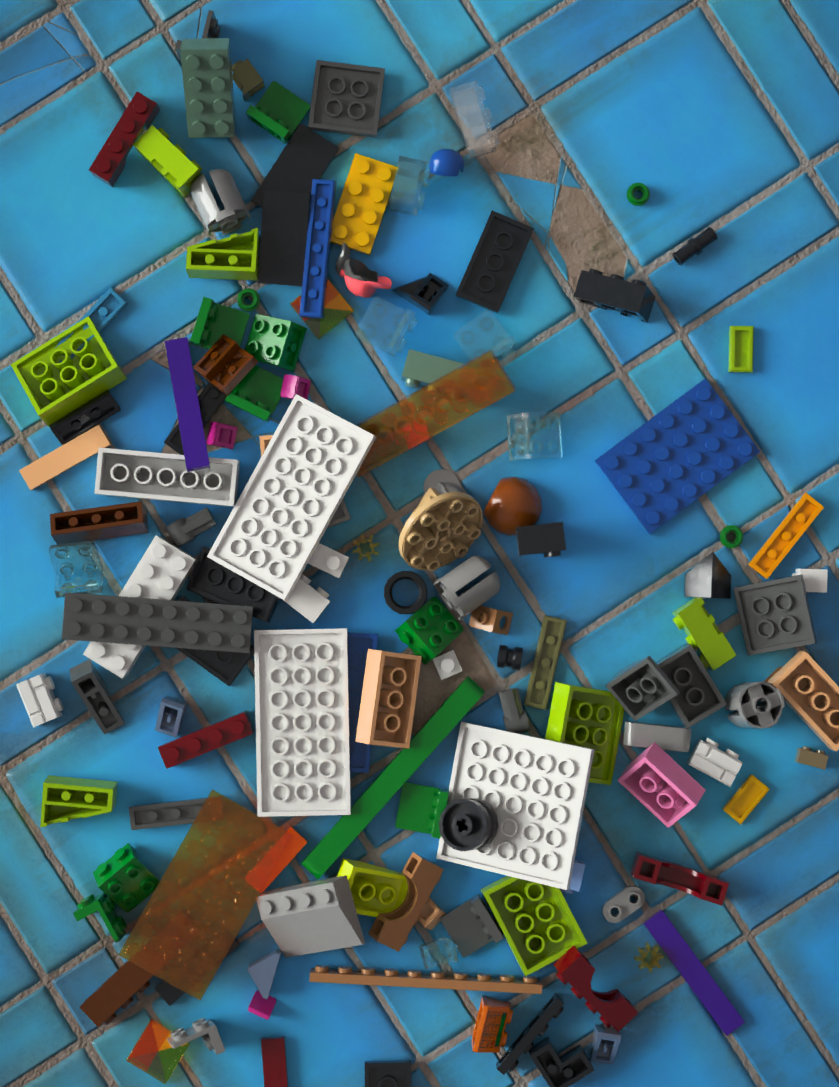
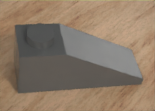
[70,659,125,734]

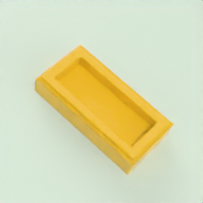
[722,774,770,825]

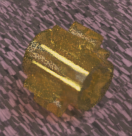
[352,534,380,562]
[634,942,664,973]

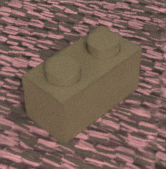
[795,746,829,770]

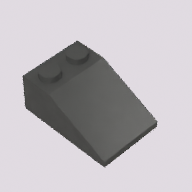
[606,656,680,721]

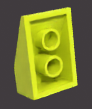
[337,858,408,917]

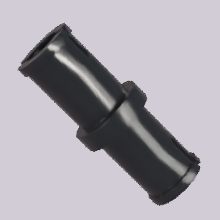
[672,227,718,266]

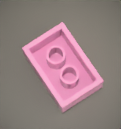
[617,742,706,828]

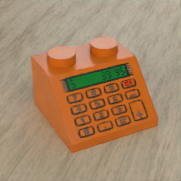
[471,996,513,1053]

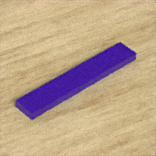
[165,337,210,472]
[643,909,745,1036]

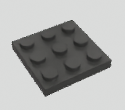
[308,60,385,138]
[733,574,817,656]

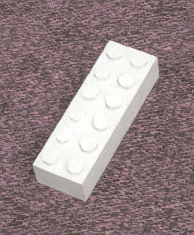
[94,448,240,507]
[83,535,198,679]

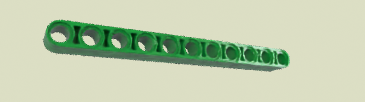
[301,676,485,879]

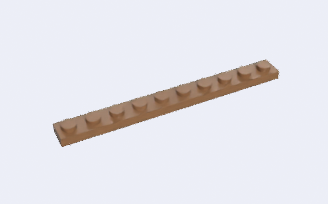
[309,965,542,994]

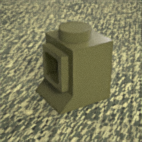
[232,58,265,101]

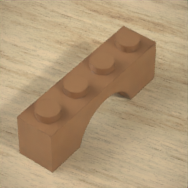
[368,852,444,952]

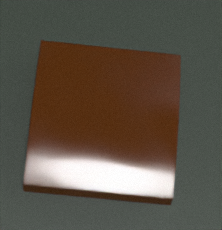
[193,334,258,395]

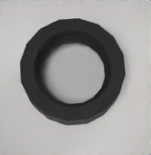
[384,571,427,614]

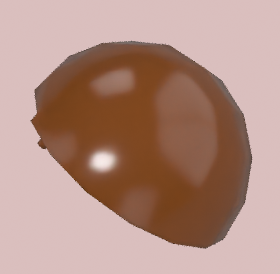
[484,477,542,536]

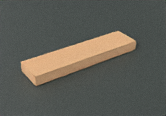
[19,425,111,491]

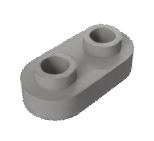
[602,885,645,923]

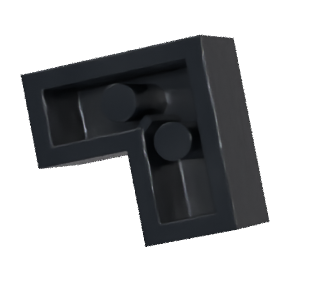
[529,1037,594,1087]

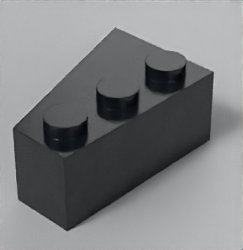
[574,269,656,323]
[516,522,566,558]

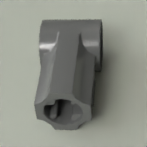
[167,507,217,547]
[498,688,530,734]

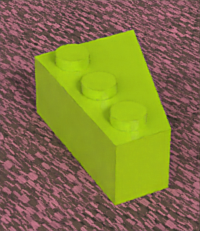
[133,125,203,198]
[186,228,260,281]
[672,597,737,671]
[40,775,118,828]

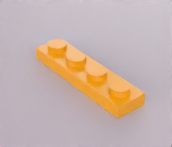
[748,493,824,579]

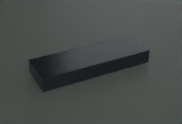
[49,390,121,445]

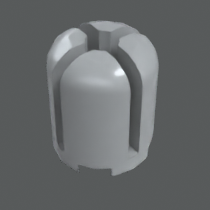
[191,169,251,236]
[434,555,500,620]
[724,681,785,729]

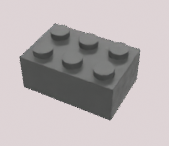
[656,644,727,729]

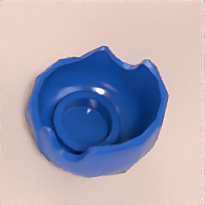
[428,149,465,176]

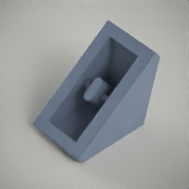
[155,696,188,738]
[247,949,282,999]
[590,1025,621,1064]

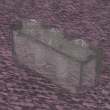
[450,81,499,159]

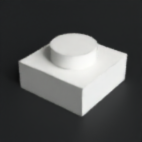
[433,650,462,680]

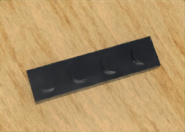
[496,993,564,1075]

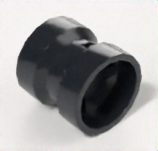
[497,645,523,670]

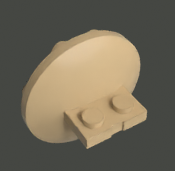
[398,487,483,571]

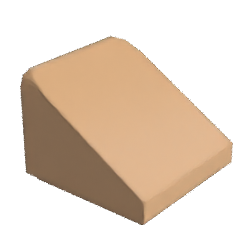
[418,898,446,930]

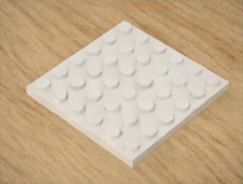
[436,722,594,890]

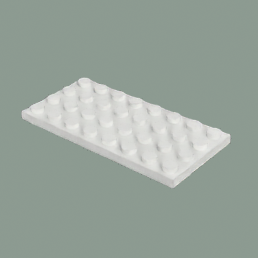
[207,394,376,601]
[254,628,351,817]

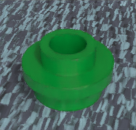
[626,183,650,206]
[237,288,260,312]
[720,525,743,548]

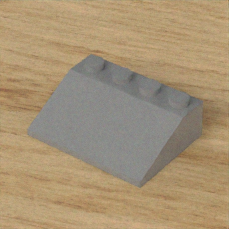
[256,875,365,958]

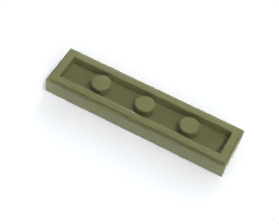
[523,615,567,710]

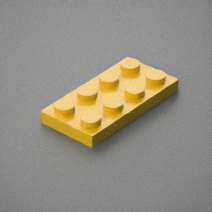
[331,153,399,256]

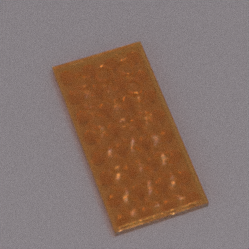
[119,789,293,1000]

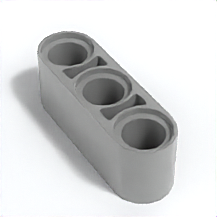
[623,721,692,752]

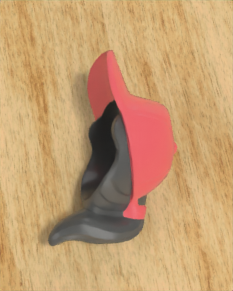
[336,243,392,298]

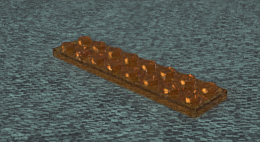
[356,349,516,477]

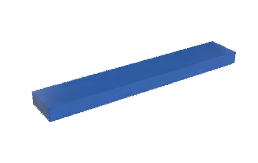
[299,179,337,319]

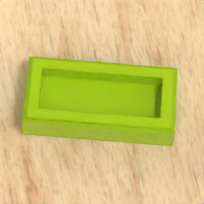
[728,326,754,373]

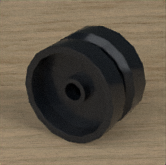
[439,798,498,851]

